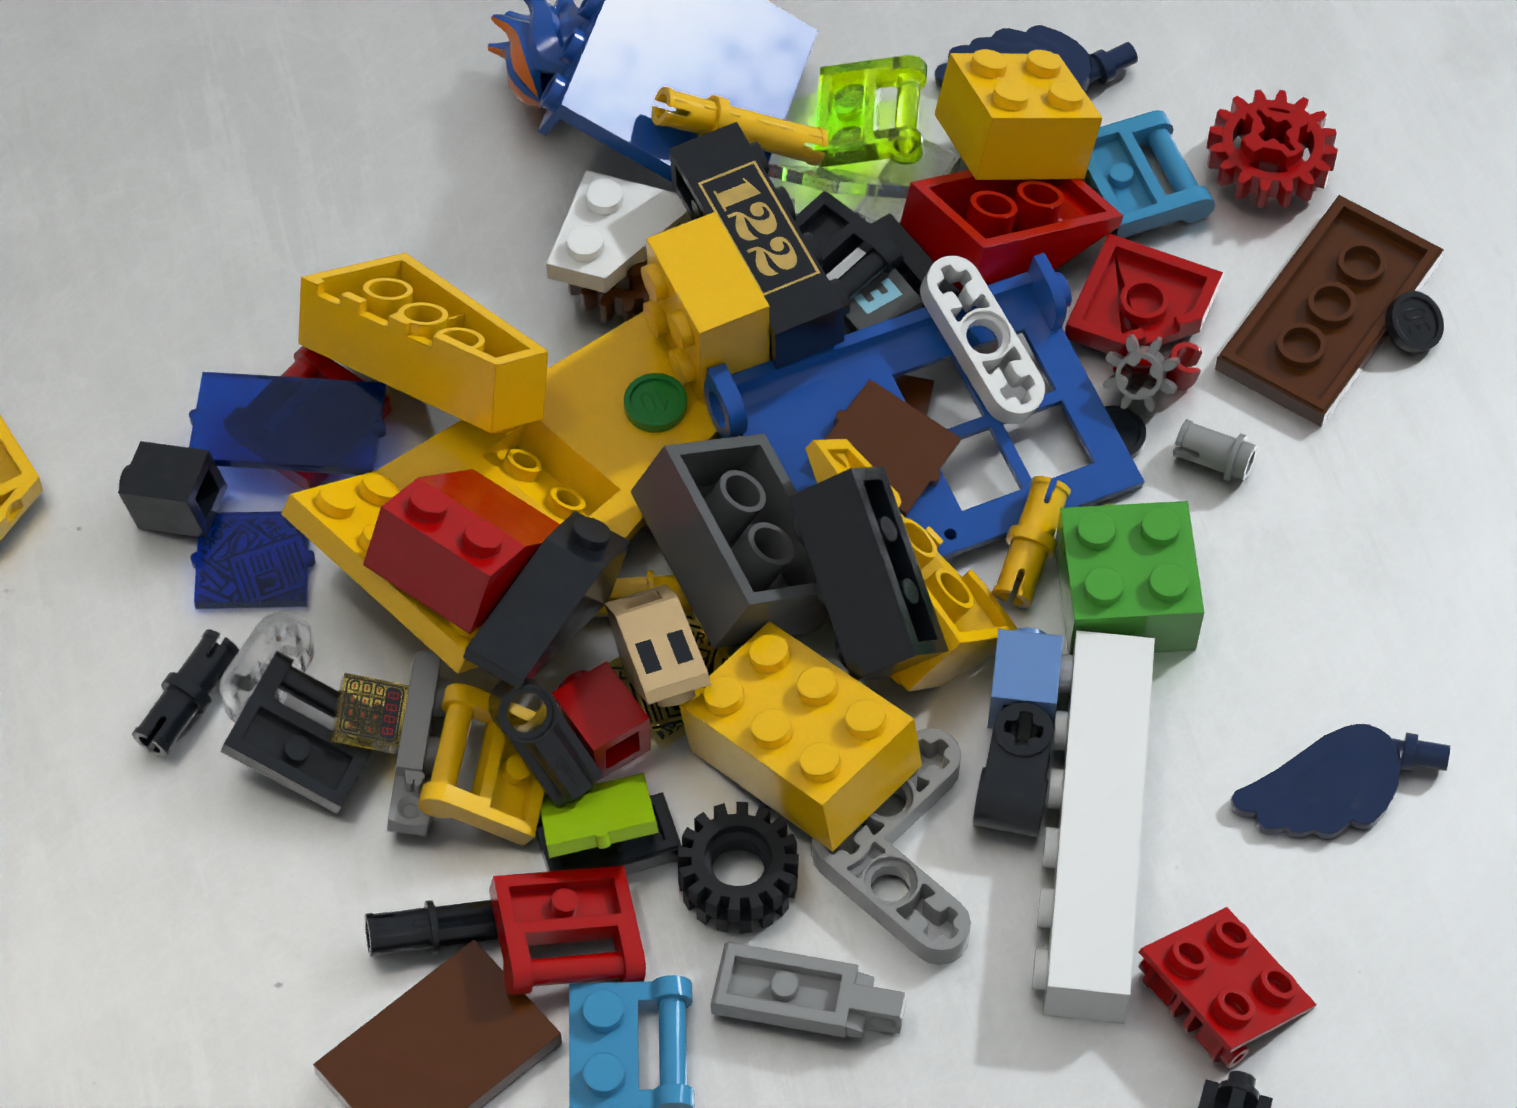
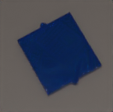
[190,511,316,609]

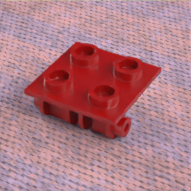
[1138,907,1317,1068]

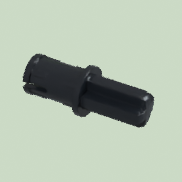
[365,900,498,957]

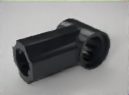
[488,679,603,807]

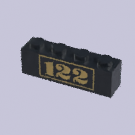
[669,122,850,369]

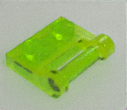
[814,55,927,168]

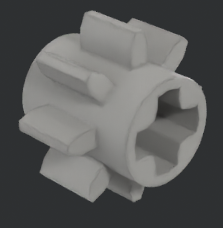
[1103,334,1180,412]

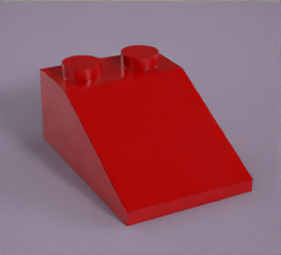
[900,170,1124,292]
[363,469,560,634]

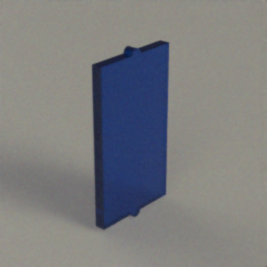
[189,372,386,475]

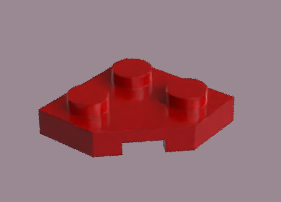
[1065,233,1223,357]

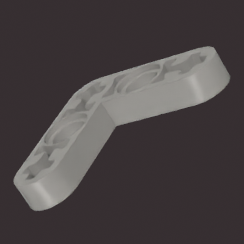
[811,728,971,965]

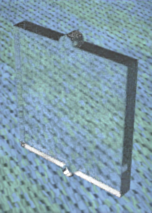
[768,164,909,198]

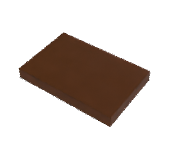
[313,940,562,1108]

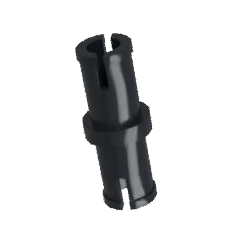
[132,629,240,758]

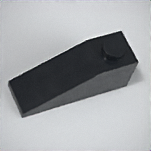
[463,511,631,690]

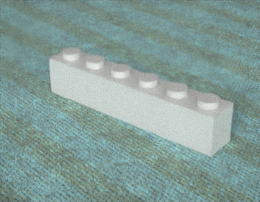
[1032,630,1155,1024]

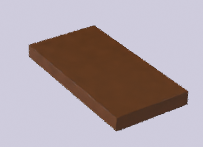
[1215,195,1444,427]

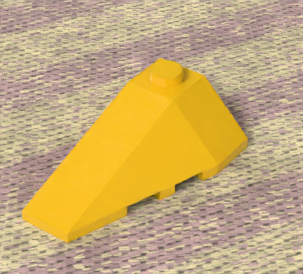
[805,439,1018,691]

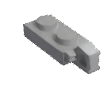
[387,650,452,836]
[711,942,906,1038]

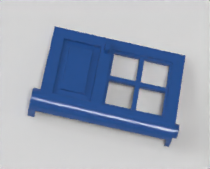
[704,253,1145,560]

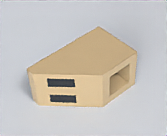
[604,584,711,707]

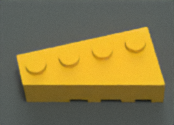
[298,253,548,433]

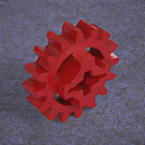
[1206,89,1338,209]

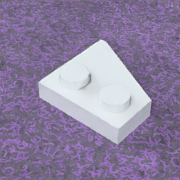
[546,170,692,293]

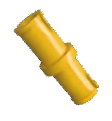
[992,476,1071,608]

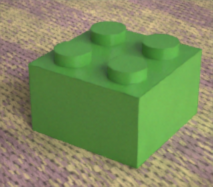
[1055,501,1205,655]

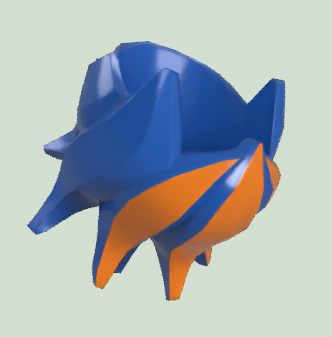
[488,0,585,110]

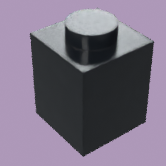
[118,441,228,538]

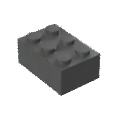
[630,433,828,649]

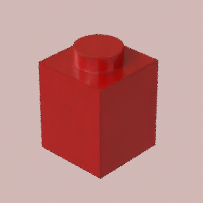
[551,661,651,782]

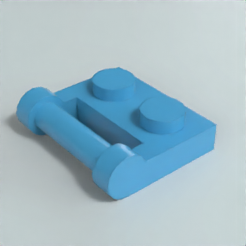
[1084,110,1215,238]
[569,975,695,1108]

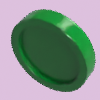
[624,373,687,432]

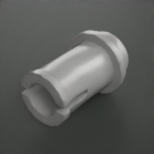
[1173,419,1257,482]

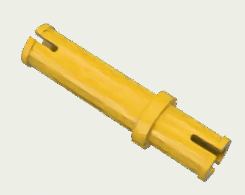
[651,87,828,166]

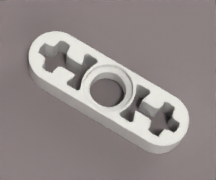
[920,256,1045,424]

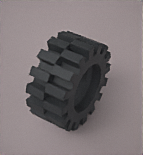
[677,802,799,934]

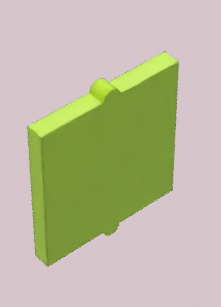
[540,773,659,858]

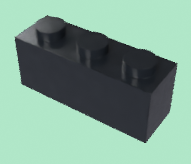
[788,467,949,681]

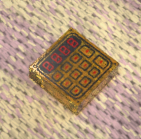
[331,673,409,754]

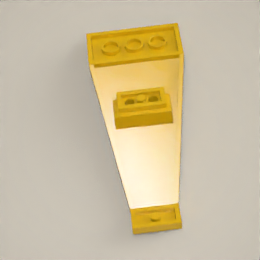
[281,311,771,674]

